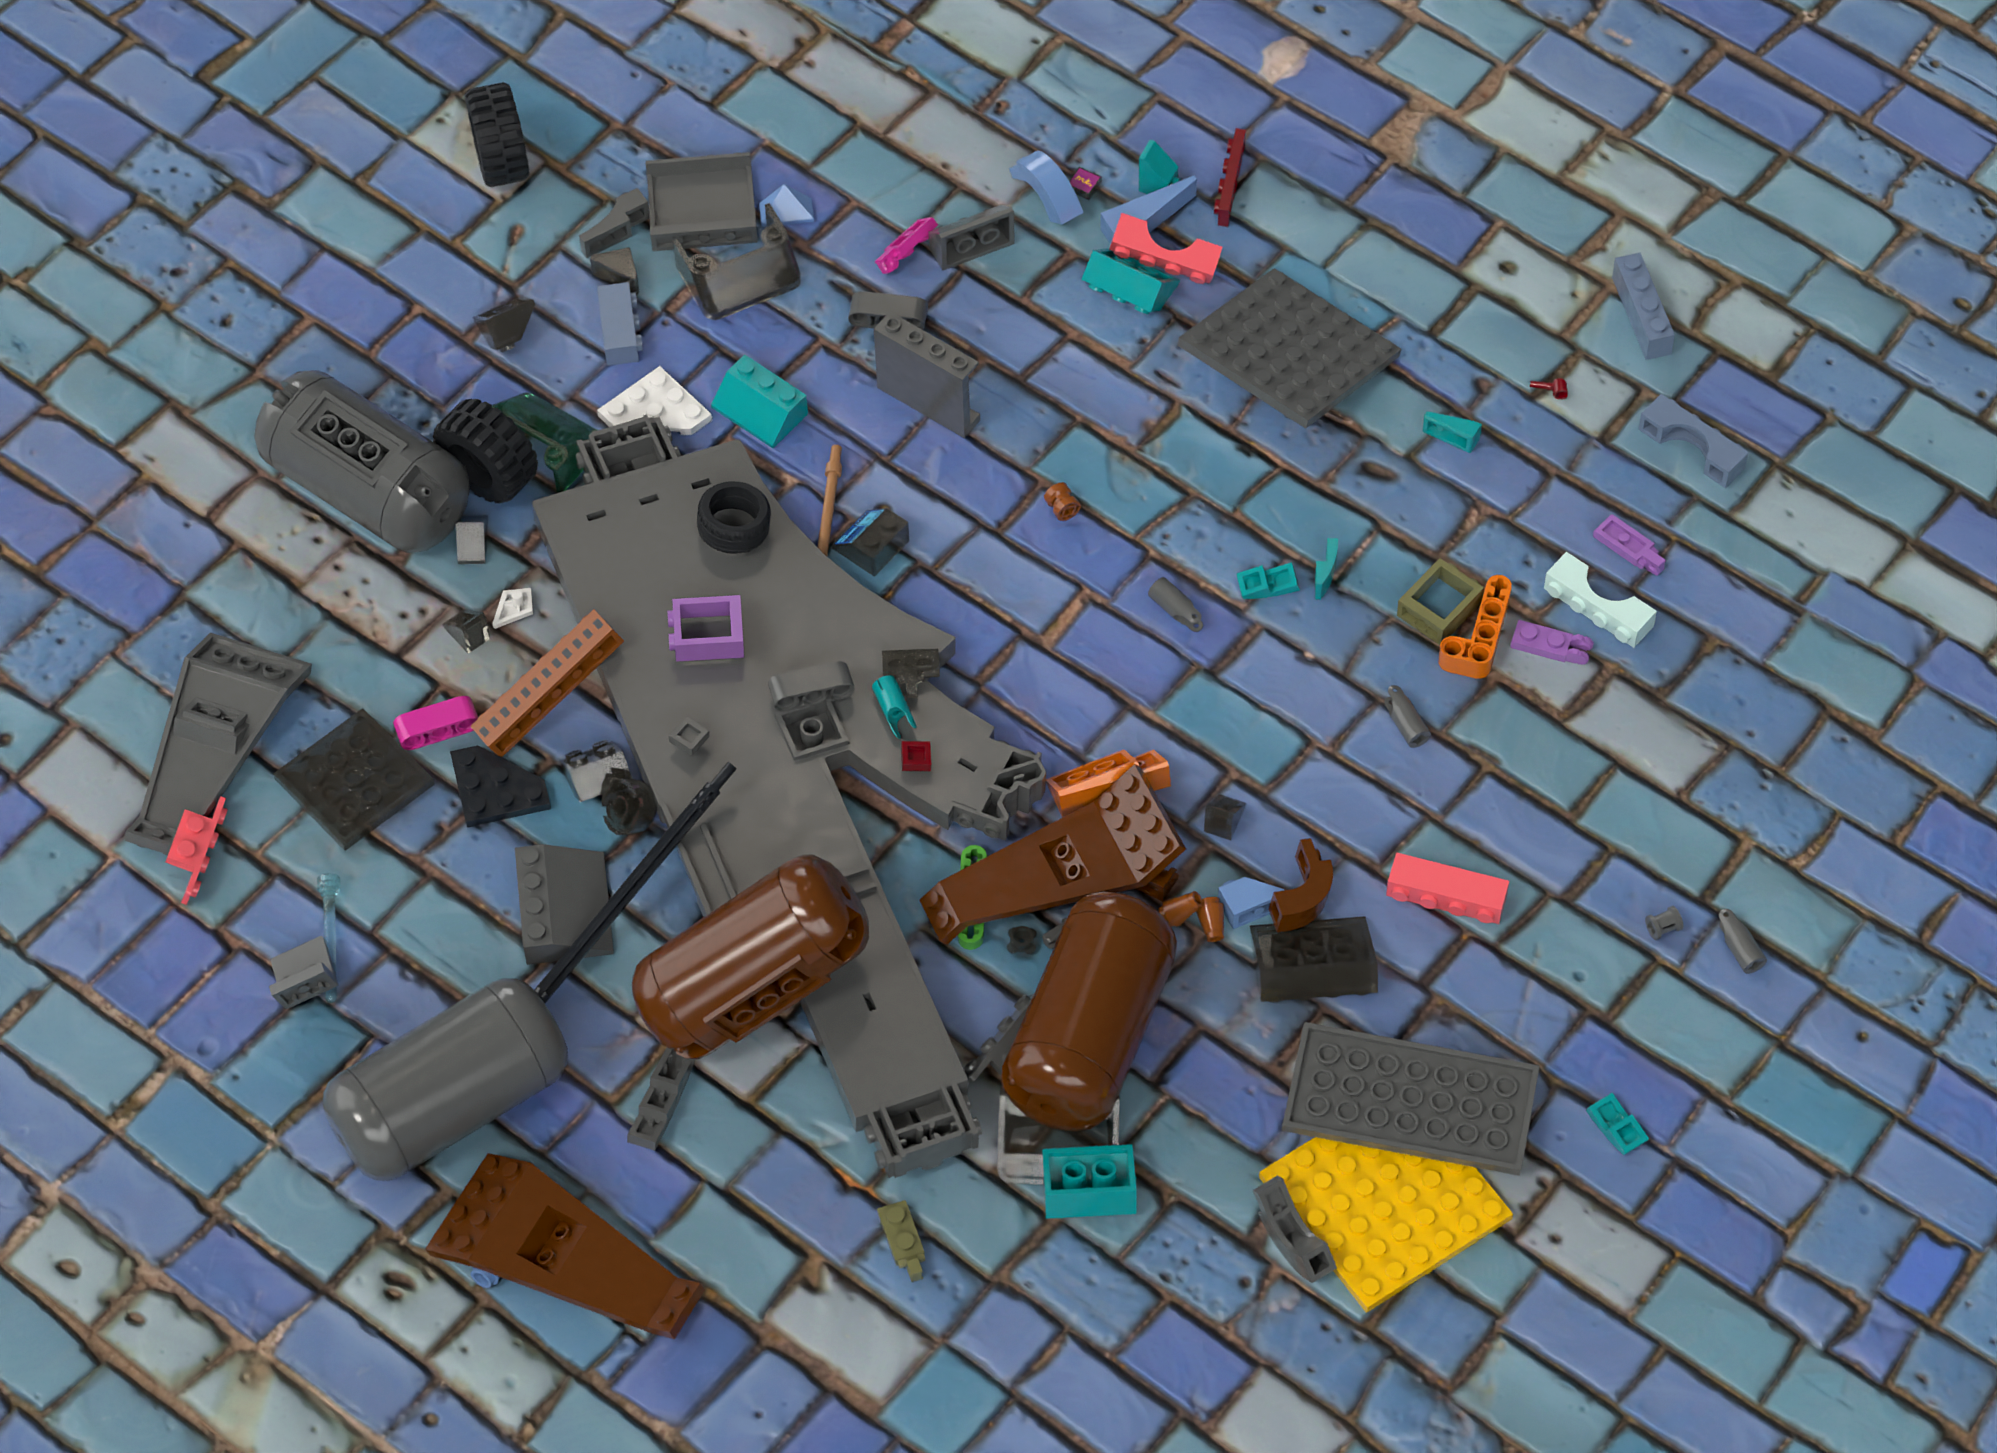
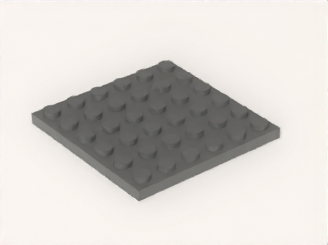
[1177,268,1401,429]

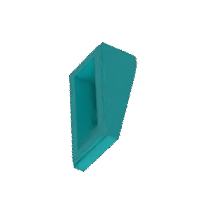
[1422,411,1482,453]

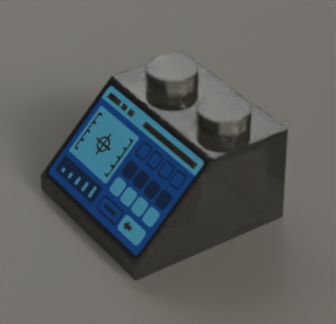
[832,508,909,577]

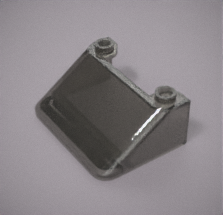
[997,1087,1120,1185]

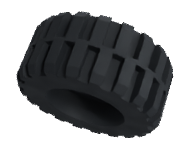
[465,82,530,188]
[433,399,538,503]

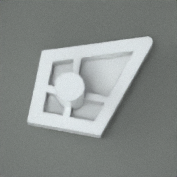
[493,588,533,629]

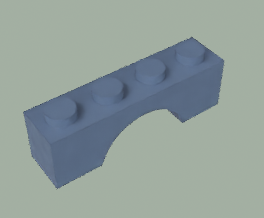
[1638,394,1749,488]

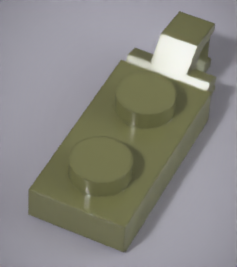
[877,1200,925,1282]

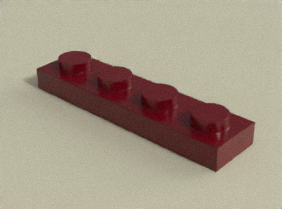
[1214,128,1246,227]

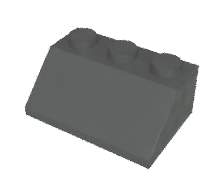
[929,205,1015,271]

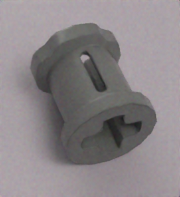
[1645,905,1684,940]

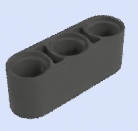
[848,291,929,330]
[768,661,855,711]

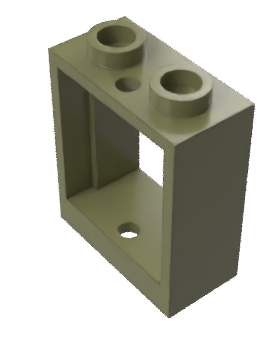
[1397,558,1484,645]

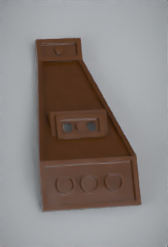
[919,764,1186,945]

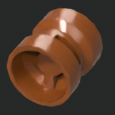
[1044,482,1081,521]

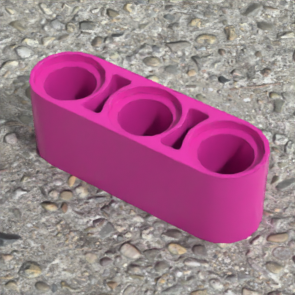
[393,696,478,750]

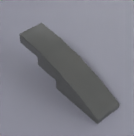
[627,1048,696,1151]

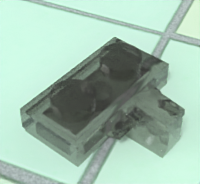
[882,649,940,698]

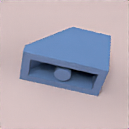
[1218,877,1284,929]

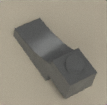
[579,188,650,259]

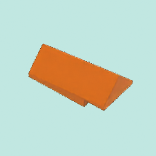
[1046,749,1171,817]

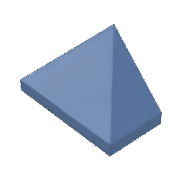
[759,184,814,227]

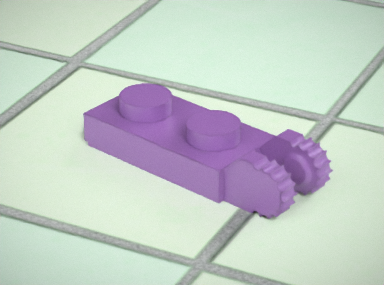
[1510,620,1594,665]

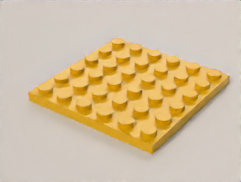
[1259,1137,1513,1313]

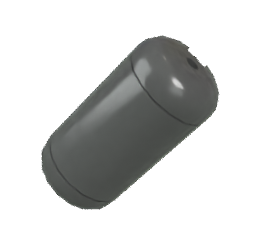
[254,370,471,553]
[323,978,568,1181]

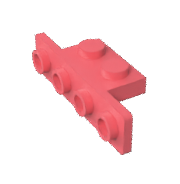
[165,796,228,905]

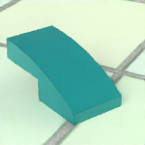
[1315,538,1338,600]
[1236,562,1300,599]
[1586,1093,1649,1155]

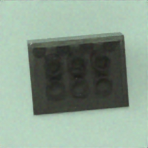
[1250,916,1378,1003]

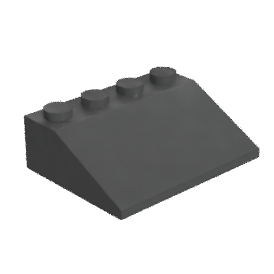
[515,844,614,965]

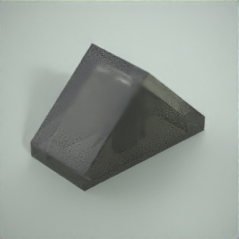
[590,247,639,296]
[456,515,488,564]
[442,609,490,654]
[1204,794,1246,841]

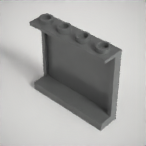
[645,152,758,252]
[874,312,980,438]

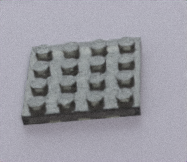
[273,708,435,851]

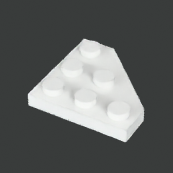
[597,366,712,435]

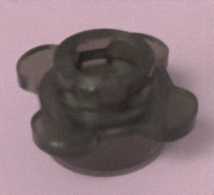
[1007,926,1037,955]

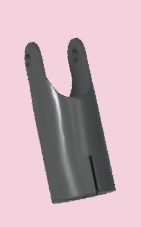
[1148,577,1203,632]
[1384,685,1431,748]
[1719,909,1767,974]

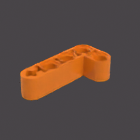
[1438,575,1512,679]

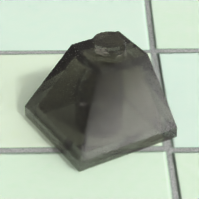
[473,296,535,352]

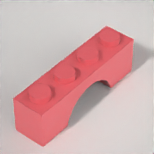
[1109,213,1222,284]

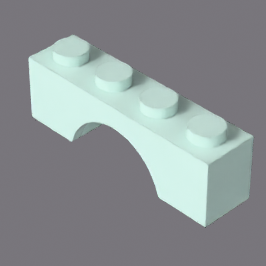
[1544,552,1657,648]

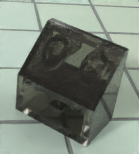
[559,740,634,802]

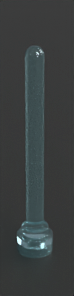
[317,873,341,1003]

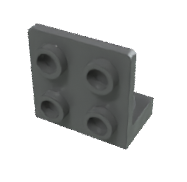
[269,936,339,1009]

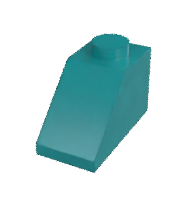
[1139,139,1181,194]

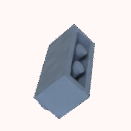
[597,282,643,366]

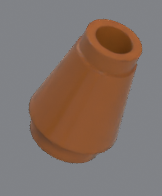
[1159,891,1203,927]
[1196,897,1224,942]

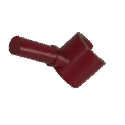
[1530,378,1568,400]

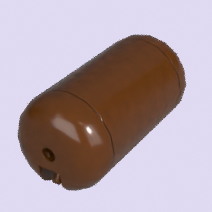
[632,854,869,1059]
[1001,892,1177,1131]

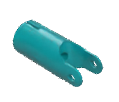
[872,675,917,739]

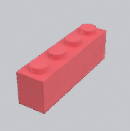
[1386,852,1509,924]

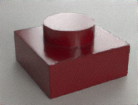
[901,741,932,771]

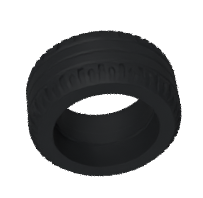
[697,481,771,554]

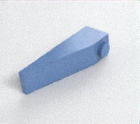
[1101,175,1197,245]

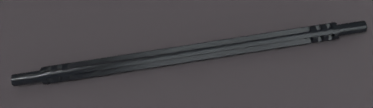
[534,762,737,1003]

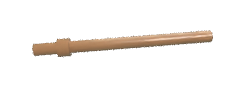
[817,445,842,556]

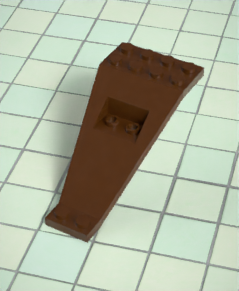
[425,1153,705,1340]

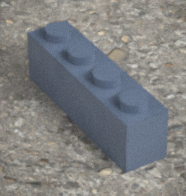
[1612,252,1675,360]

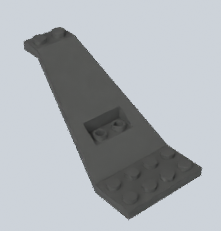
[125,632,312,856]

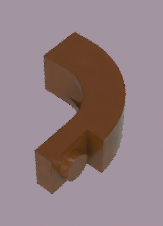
[1269,838,1333,932]

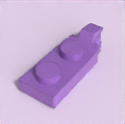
[1593,514,1666,576]

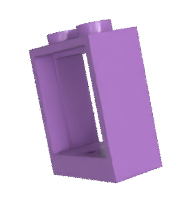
[667,595,744,662]

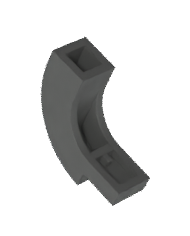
[1253,1175,1337,1283]

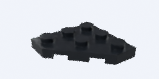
[450,745,551,828]

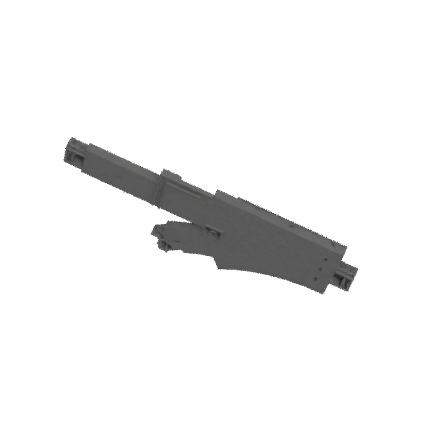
[532,414,1046,1178]

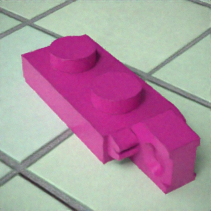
[875,217,938,274]

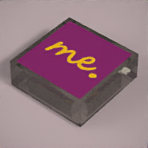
[1069,167,1102,200]

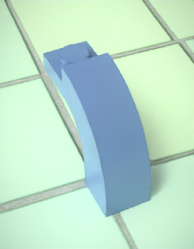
[1009,150,1083,224]

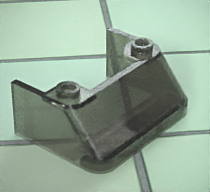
[673,203,801,320]

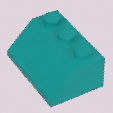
[1081,248,1180,314]
[711,354,808,448]
[1042,1144,1137,1219]

